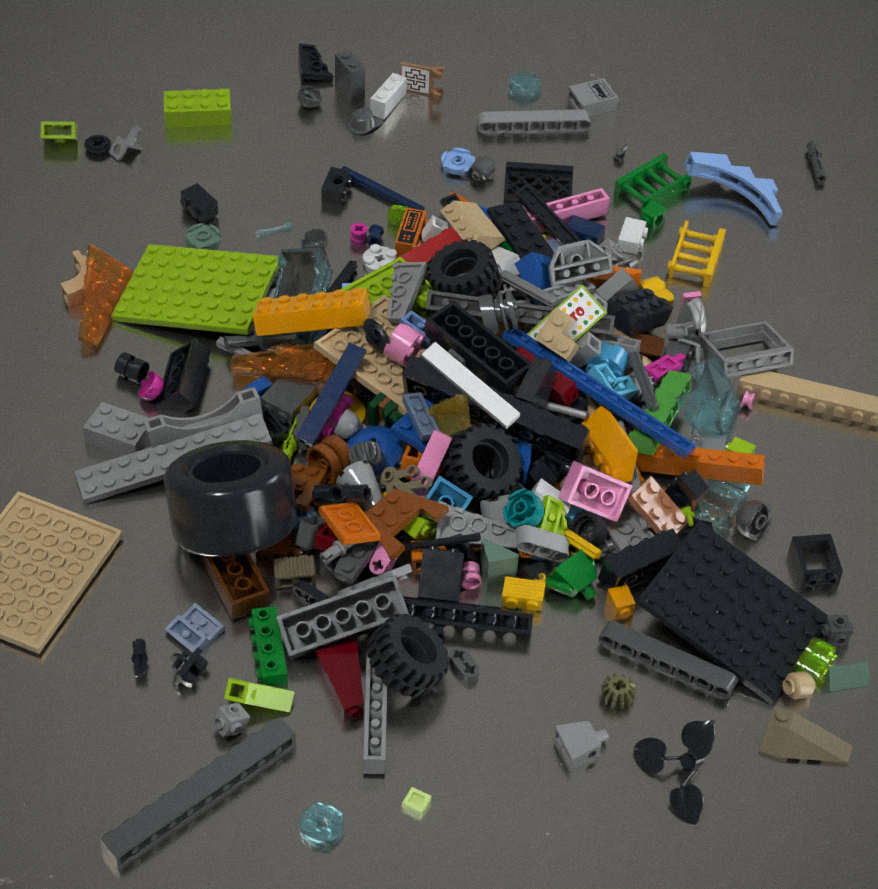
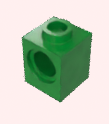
[639,200,667,231]

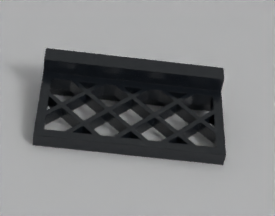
[504,161,574,203]

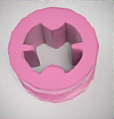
[741,391,756,409]

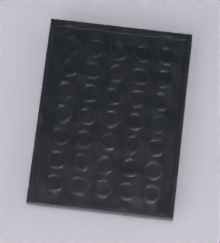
[636,520,828,705]

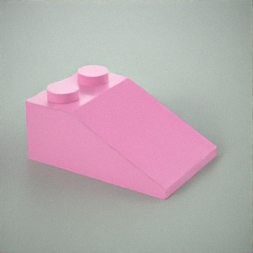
[558,461,633,522]

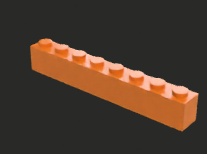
[636,444,766,485]

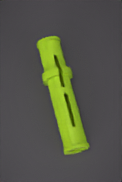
[282,416,298,462]

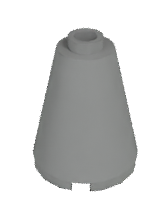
[336,461,383,512]

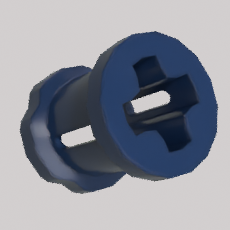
[366,224,384,246]

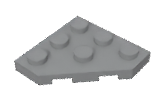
[337,564,412,595]

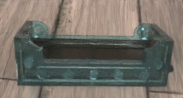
[254,248,333,359]

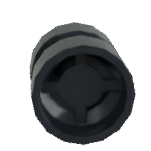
[114,352,150,384]

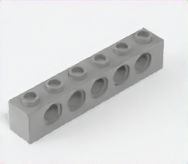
[363,657,387,774]

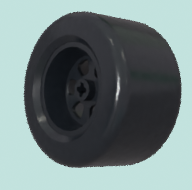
[164,440,297,557]

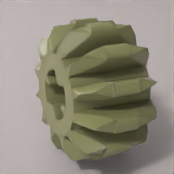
[600,673,636,710]

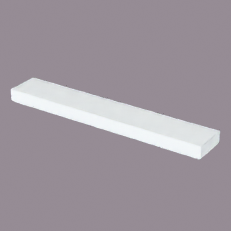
[422,342,520,429]

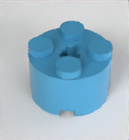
[585,342,629,378]

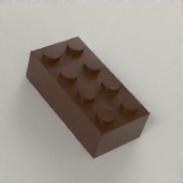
[201,554,270,620]

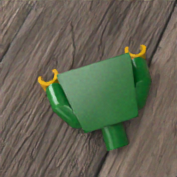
[534,549,598,601]

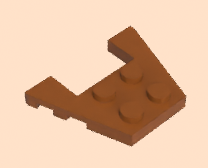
[291,464,328,512]
[365,488,449,561]

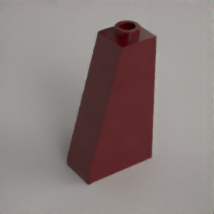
[516,346,579,407]
[316,638,364,721]

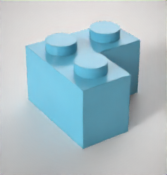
[587,363,639,406]

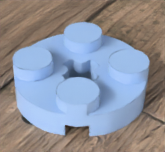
[441,148,475,177]

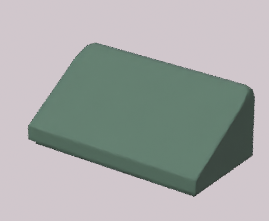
[825,661,869,692]

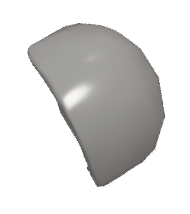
[334,409,360,440]

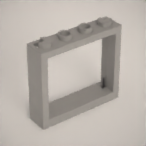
[699,321,794,378]

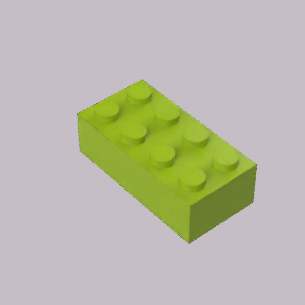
[164,89,232,128]

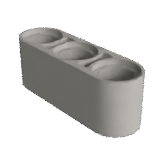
[516,525,569,562]

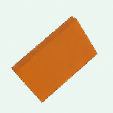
[319,502,381,545]

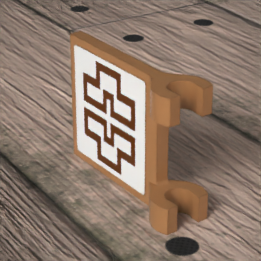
[400,62,445,100]

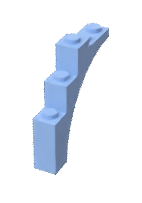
[684,152,782,225]

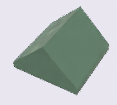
[479,538,519,587]

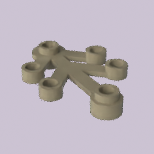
[381,465,433,519]

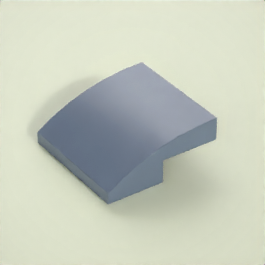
[164,603,225,653]

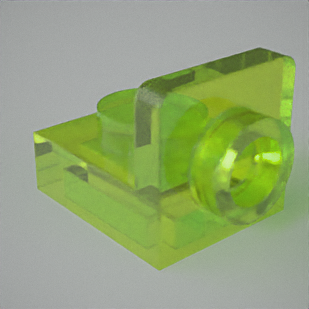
[388,205,408,225]

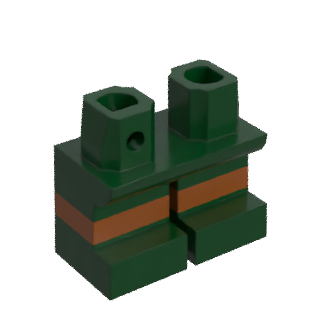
[368,392,404,429]

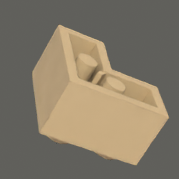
[535,307,580,362]

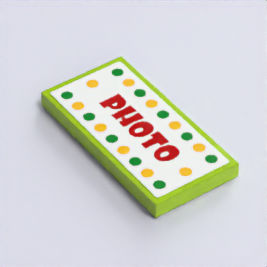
[527,285,607,342]

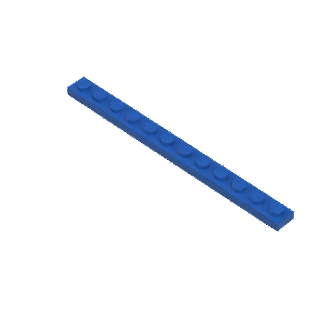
[502,328,696,458]

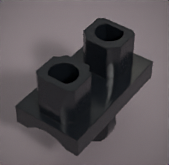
[171,647,209,688]

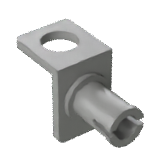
[109,125,143,161]

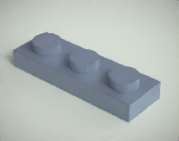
[402,392,440,441]

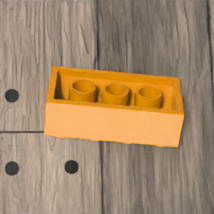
[581,405,638,483]

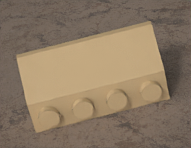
[440,201,505,249]

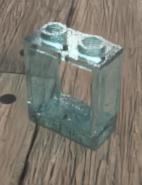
[694,478,750,529]

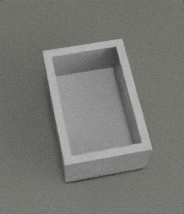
[83,402,149,456]

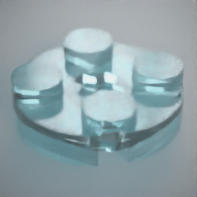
[509,71,542,98]
[299,802,344,848]

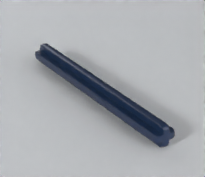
[341,166,425,211]

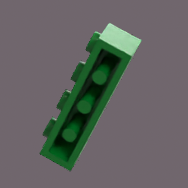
[248,606,288,687]

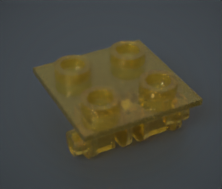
[428,393,471,436]

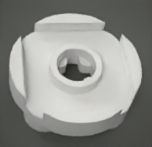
[362,244,397,273]

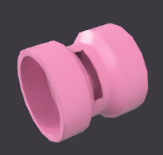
[461,561,481,590]

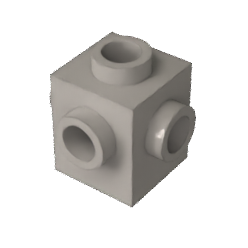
[599,238,624,265]
[211,702,250,737]

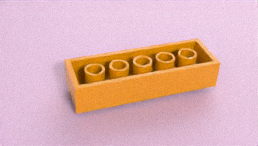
[253,288,371,336]

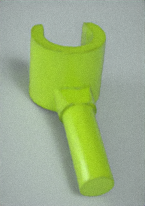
[680,506,695,526]

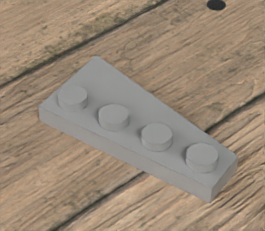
[387,262,428,323]

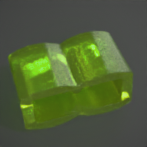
[794,637,837,684]

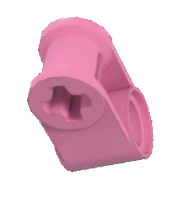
[369,540,399,574]

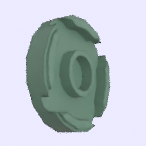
[186,223,221,250]

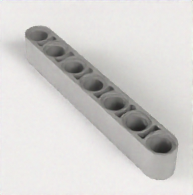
[477,110,591,134]

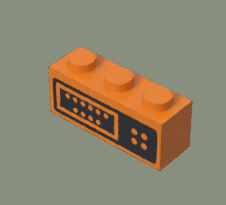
[395,208,429,256]

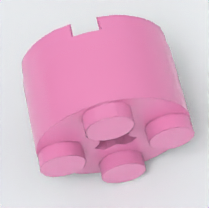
[384,323,426,367]

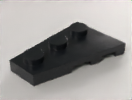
[298,43,334,81]

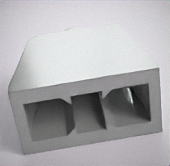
[554,721,609,771]

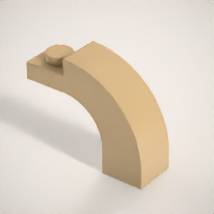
[60,250,97,307]

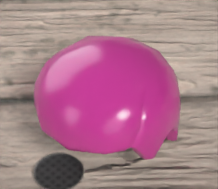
[138,371,164,401]

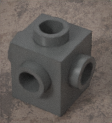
[822,614,854,647]

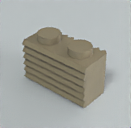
[273,555,316,589]

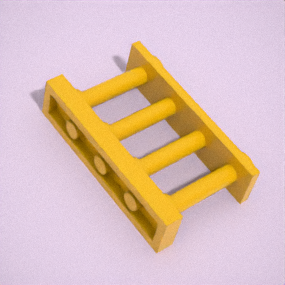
[667,220,726,288]

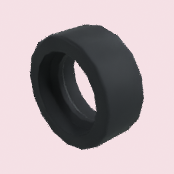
[569,511,607,548]

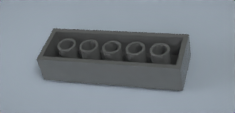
[276,575,409,660]

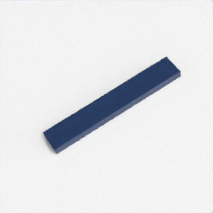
[295,342,367,447]

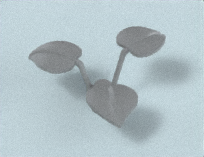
[667,298,707,380]

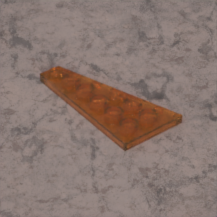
[78,243,134,350]
[230,344,336,383]

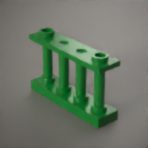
[614,153,692,212]

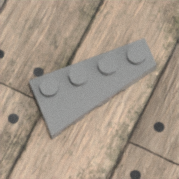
[436,501,517,550]

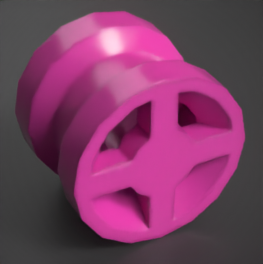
[350,223,367,245]

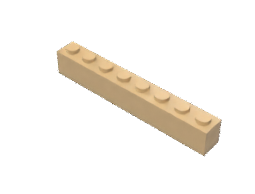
[737,370,878,427]

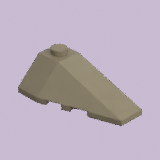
[758,706,853,765]

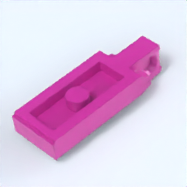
[644,353,686,383]

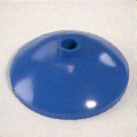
[347,426,404,476]

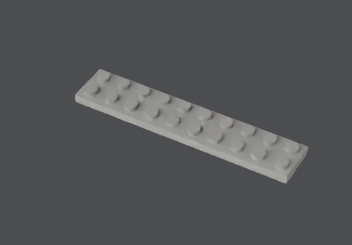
[74,413,273,504]

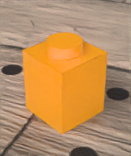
[606,585,636,620]

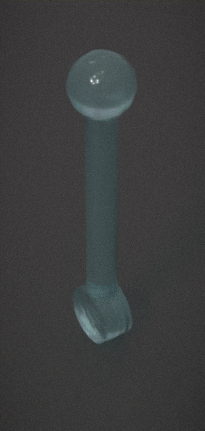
[257,223,292,236]

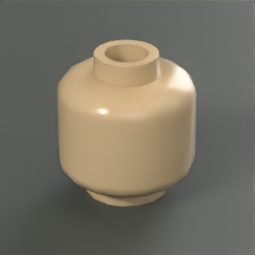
[783,671,816,700]

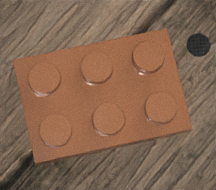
[627,476,688,534]

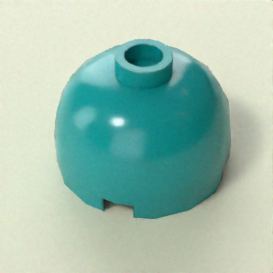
[503,489,544,529]

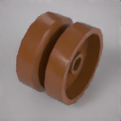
[306,435,351,485]

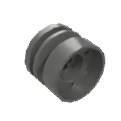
[479,290,519,334]

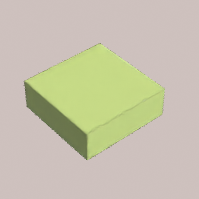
[401,787,431,817]

